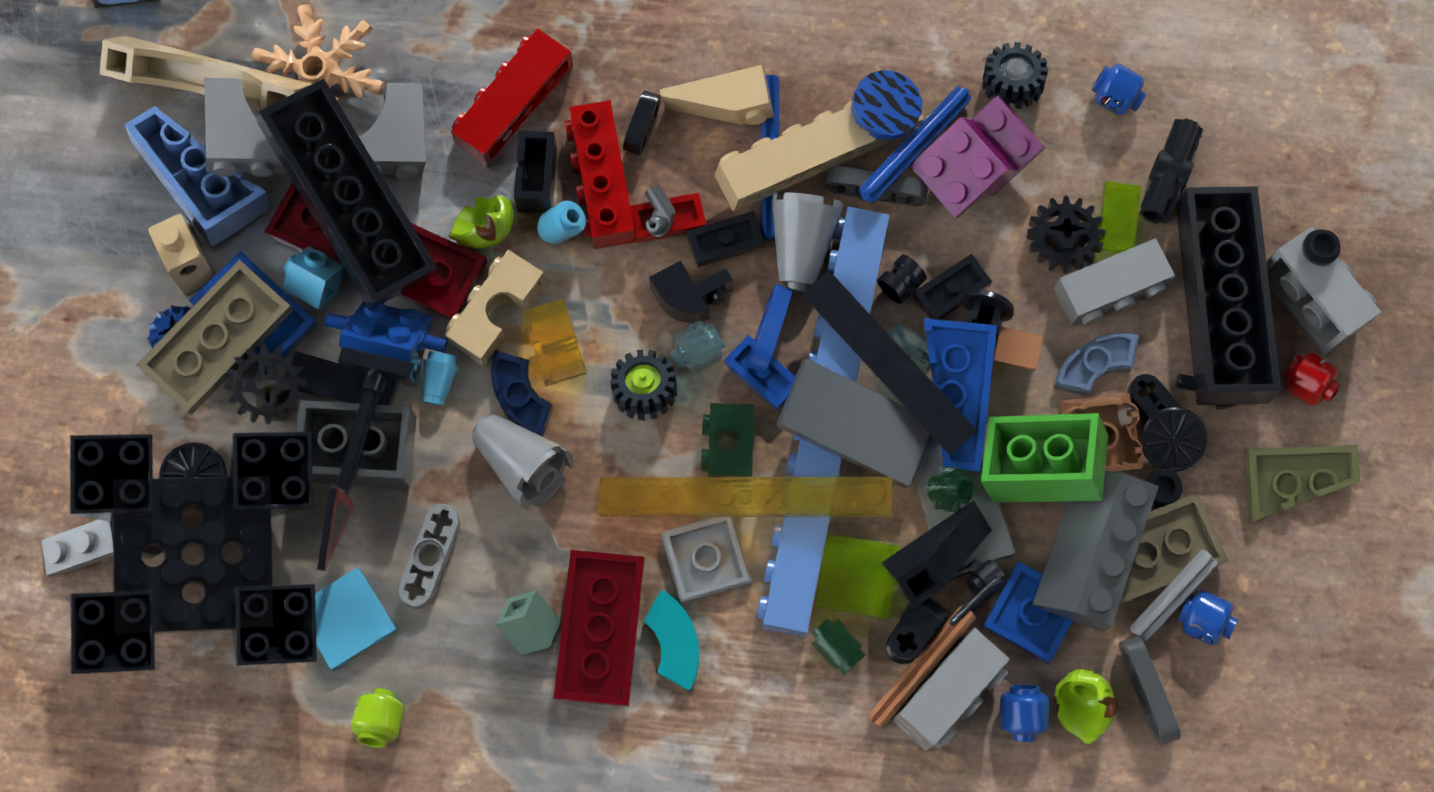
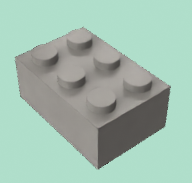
[1267,226,1381,356]
[892,628,1010,751]

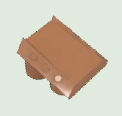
[1059,393,1143,472]

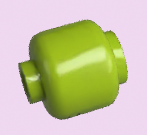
[350,688,405,748]

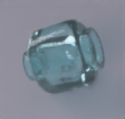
[670,320,726,374]

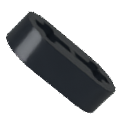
[623,90,662,156]
[1126,374,1182,422]

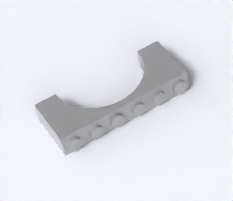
[204,78,426,179]

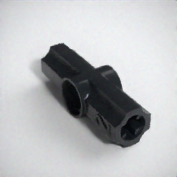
[1139,118,1203,224]

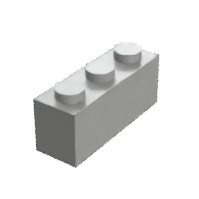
[1053,238,1175,326]

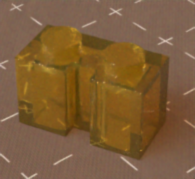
[519,298,587,386]

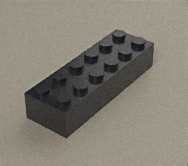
[257,78,437,310]
[1176,186,1282,405]

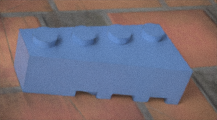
[124,106,271,248]

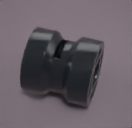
[877,254,927,304]

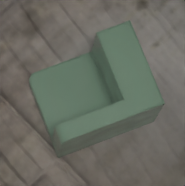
[495,590,560,655]

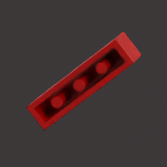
[451,28,573,168]

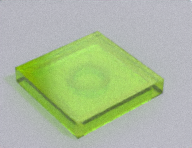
[815,533,900,620]

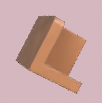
[993,327,1043,373]

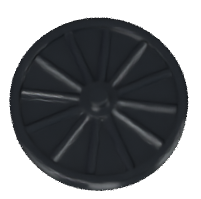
[1140,407,1207,472]
[159,442,227,478]

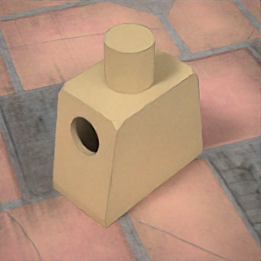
[148,214,216,297]

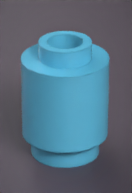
[537,201,586,244]

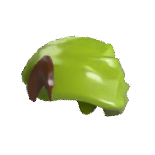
[449,195,514,250]
[1053,668,1117,744]

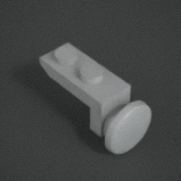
[42,520,163,576]

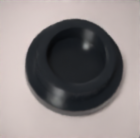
[1302,229,1340,266]

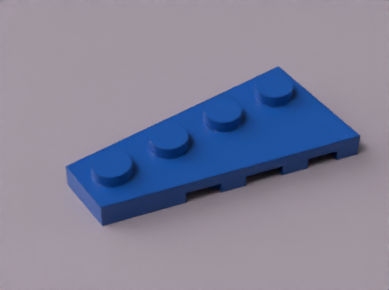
[924,318,997,472]

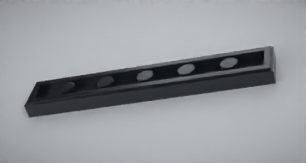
[802,270,978,456]

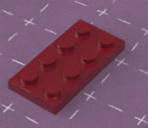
[553,550,645,707]

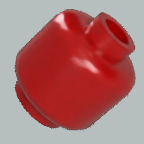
[1283,353,1341,406]

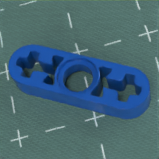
[747,283,793,373]

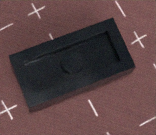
[686,211,765,268]
[912,254,993,320]

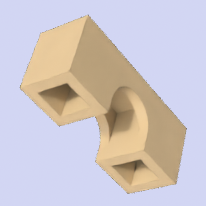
[445,250,546,368]

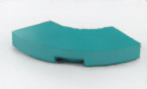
[643,589,699,692]

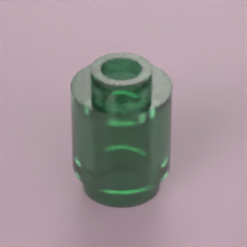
[811,618,866,675]

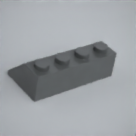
[1032,471,1159,632]

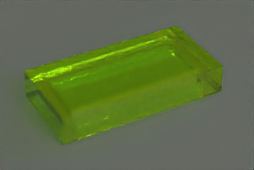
[1099,181,1141,253]

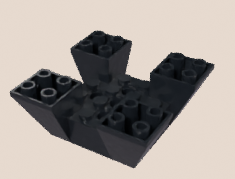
[70,432,317,674]

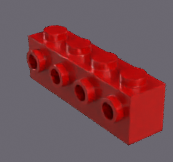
[564,100,636,249]

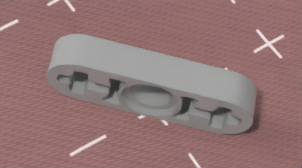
[398,504,461,609]

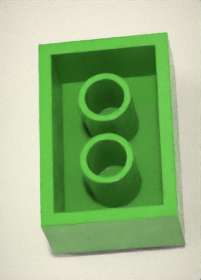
[981,413,1108,503]

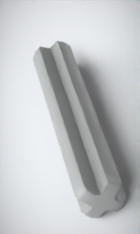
[1130,549,1218,642]

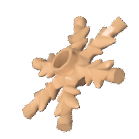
[252,4,385,101]

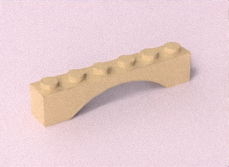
[100,35,312,116]

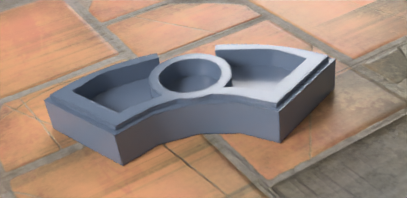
[1053,333,1139,397]

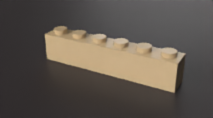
[714,101,924,212]

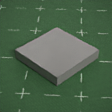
[661,512,752,604]

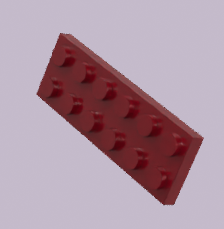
[264,182,488,320]

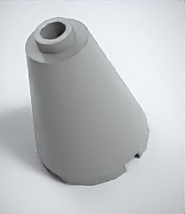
[772,192,843,292]
[472,414,573,510]

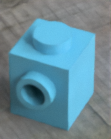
[282,247,344,309]

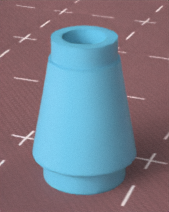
[422,351,459,406]

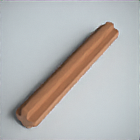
[868,606,976,728]

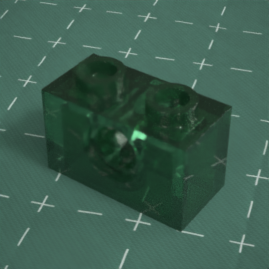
[701,403,754,484]

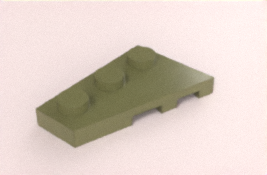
[1244,445,1360,522]

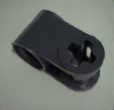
[885,598,949,664]

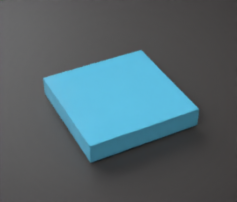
[315,567,398,671]

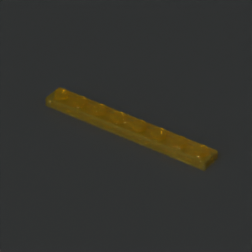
[598,477,894,517]

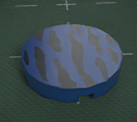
[851,70,923,140]

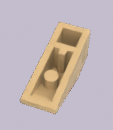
[660,65,774,125]

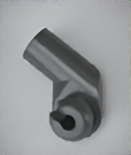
[645,185,676,237]

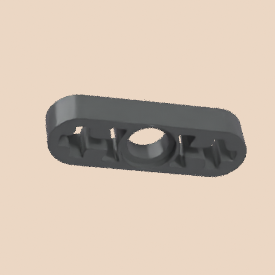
[825,166,928,206]
[1119,635,1181,746]

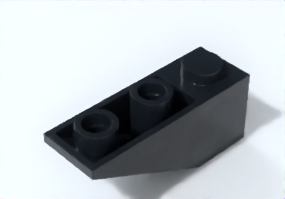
[881,500,991,608]

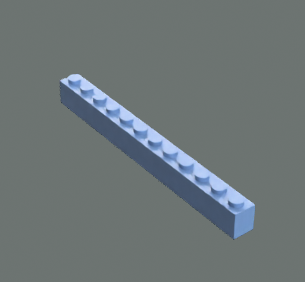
[756,206,889,638]

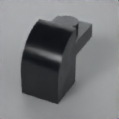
[649,260,733,323]

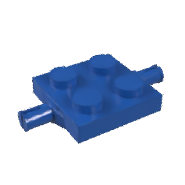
[324,300,448,362]

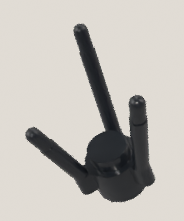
[949,559,1007,626]

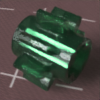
[927,466,974,512]

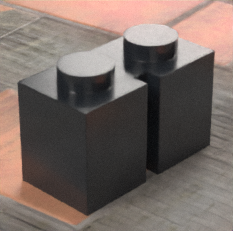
[514,130,558,213]

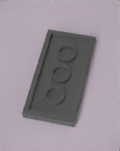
[776,358,930,488]

